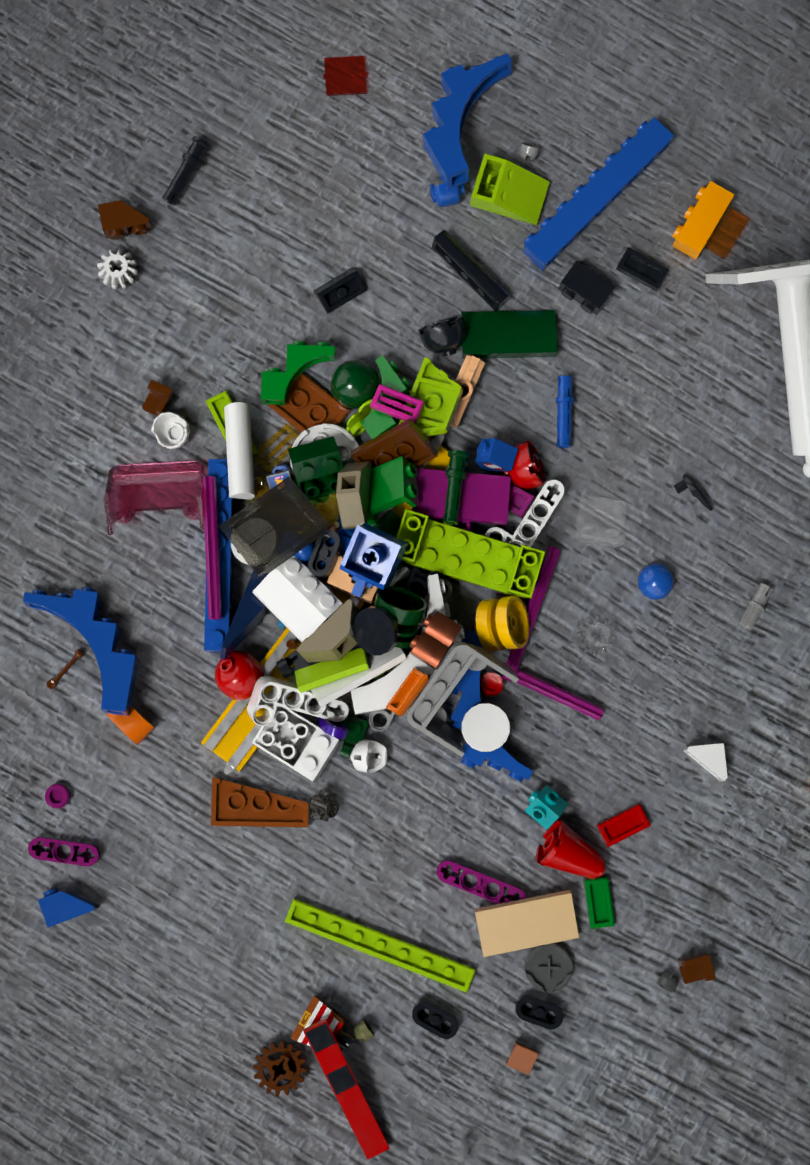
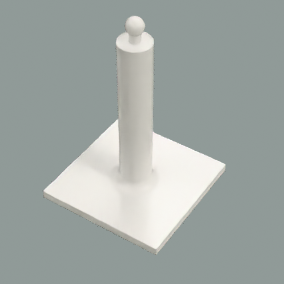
[705,259,810,478]

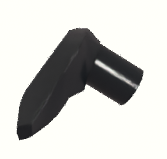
[674,474,713,511]

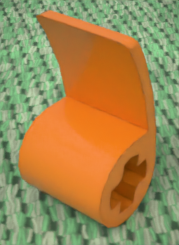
[106,706,155,745]

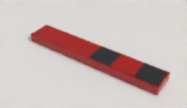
[303,1018,390,1160]

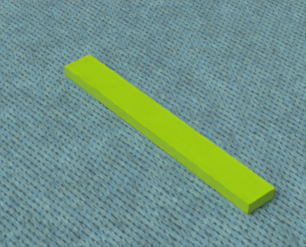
[285,898,476,993]

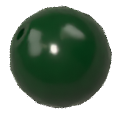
[331,360,380,409]

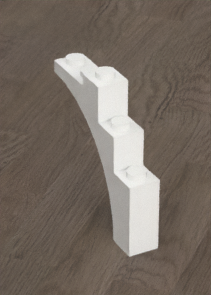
[351,574,465,715]

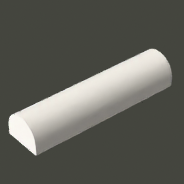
[224,402,255,500]

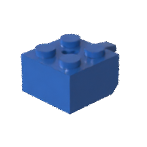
[340,523,408,598]

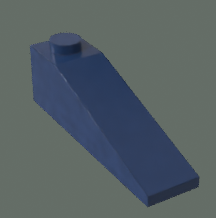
[220,568,270,660]

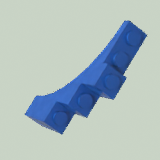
[423,53,512,190]
[23,587,139,716]
[450,630,533,782]

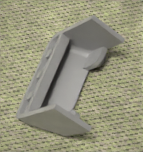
[406,642,519,757]

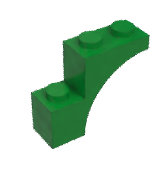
[261,341,335,405]
[360,355,412,439]

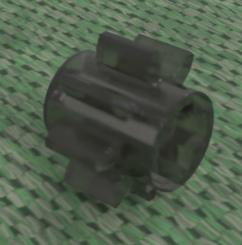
[309,790,339,822]

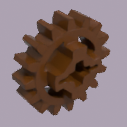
[253,1040,307,1096]

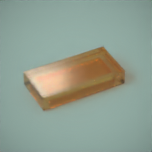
[704,208,749,260]

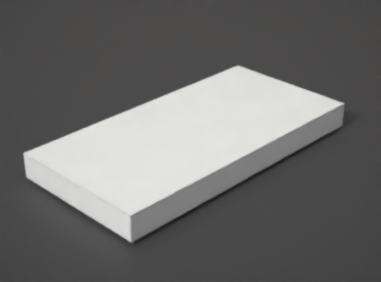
[310,647,407,707]

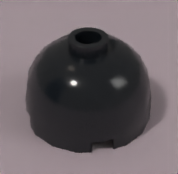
[418,315,466,357]

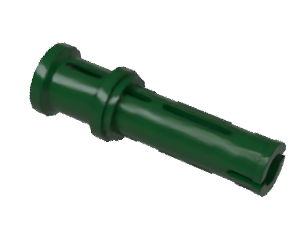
[443,450,470,525]

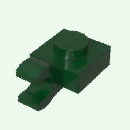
[339,715,369,759]

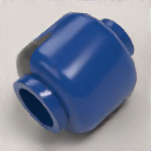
[430,176,465,207]

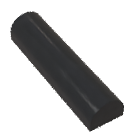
[432,230,511,311]

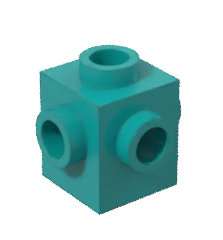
[524,785,568,830]

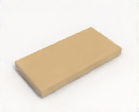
[474,890,579,957]

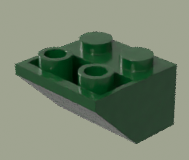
[288,436,343,503]

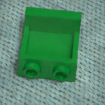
[367,456,419,525]

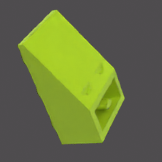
[470,153,550,226]

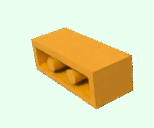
[672,181,735,260]

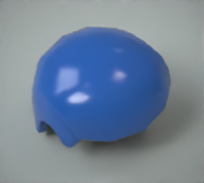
[638,563,674,600]

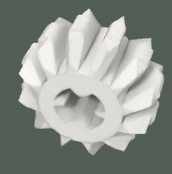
[97,248,138,290]

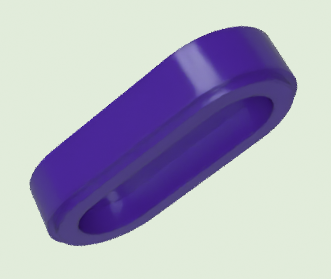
[316,717,349,739]

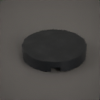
[353,606,399,655]

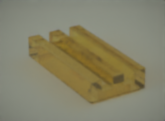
[252,423,298,474]

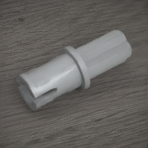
[739,583,774,630]

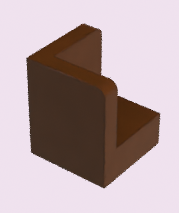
[142,379,175,417]
[677,953,716,984]

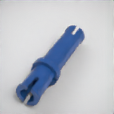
[555,376,574,448]

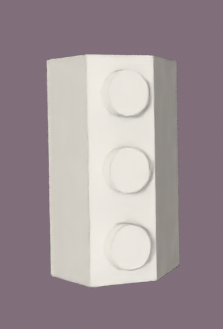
[252,552,343,642]

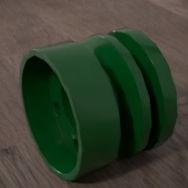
[373,586,427,648]

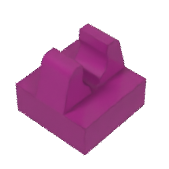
[508,486,535,519]

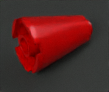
[535,820,606,879]

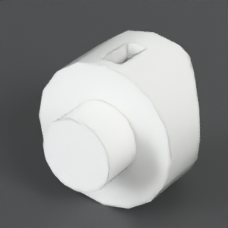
[350,739,387,773]

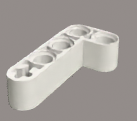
[485,480,564,547]
[247,676,349,726]

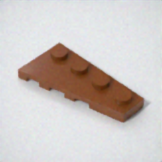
[211,777,309,827]

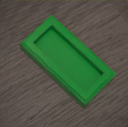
[583,877,615,929]

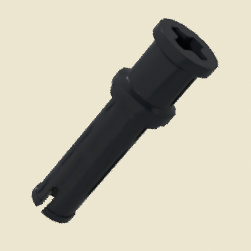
[162,136,211,206]

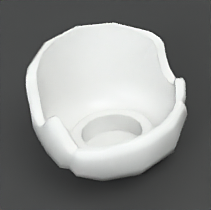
[152,412,190,449]

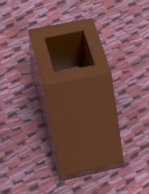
[98,200,152,240]

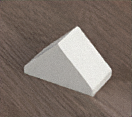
[683,743,728,782]

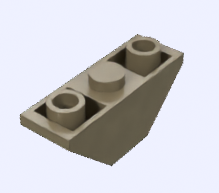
[336,461,372,529]
[296,599,360,663]

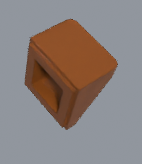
[506,1042,539,1075]

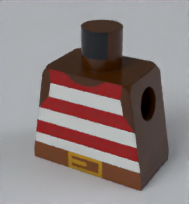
[291,995,354,1050]

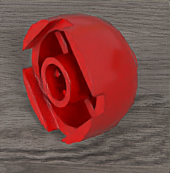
[504,440,546,489]
[214,651,264,701]

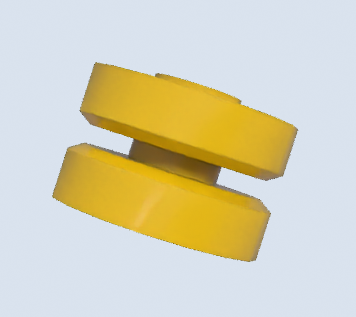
[476,596,529,652]

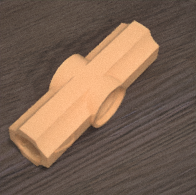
[450,355,485,428]

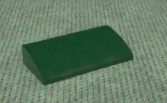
[461,310,557,359]

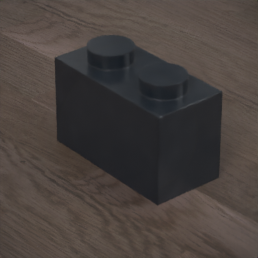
[559,260,615,315]

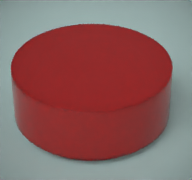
[480,672,503,697]

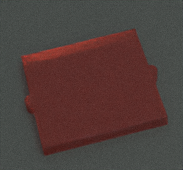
[323,56,368,96]

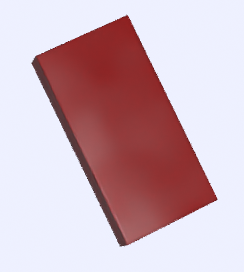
[596,804,651,847]

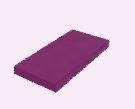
[411,468,511,525]

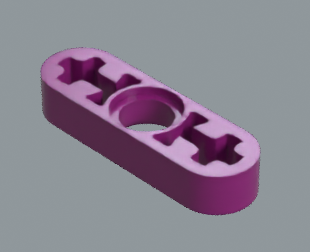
[28,837,100,866]

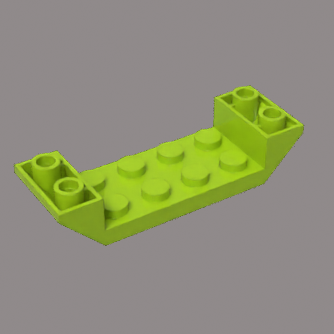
[397,509,545,599]

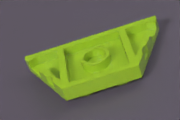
[398,357,463,437]

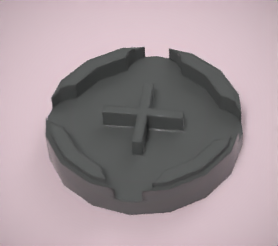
[524,943,573,992]

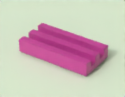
[370,384,424,424]

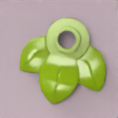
[346,399,373,437]

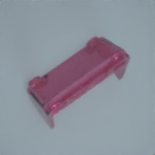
[103,461,205,535]

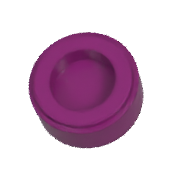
[45,784,70,808]

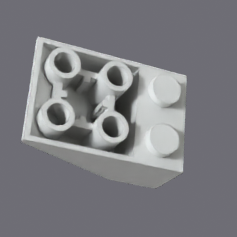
[252,706,341,783]

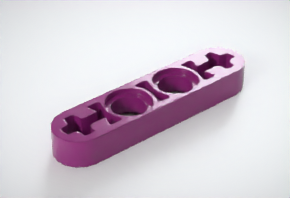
[436,860,526,904]

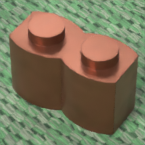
[409,611,462,669]

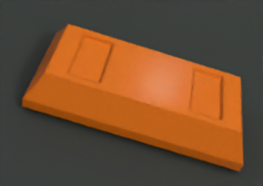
[386,668,428,716]

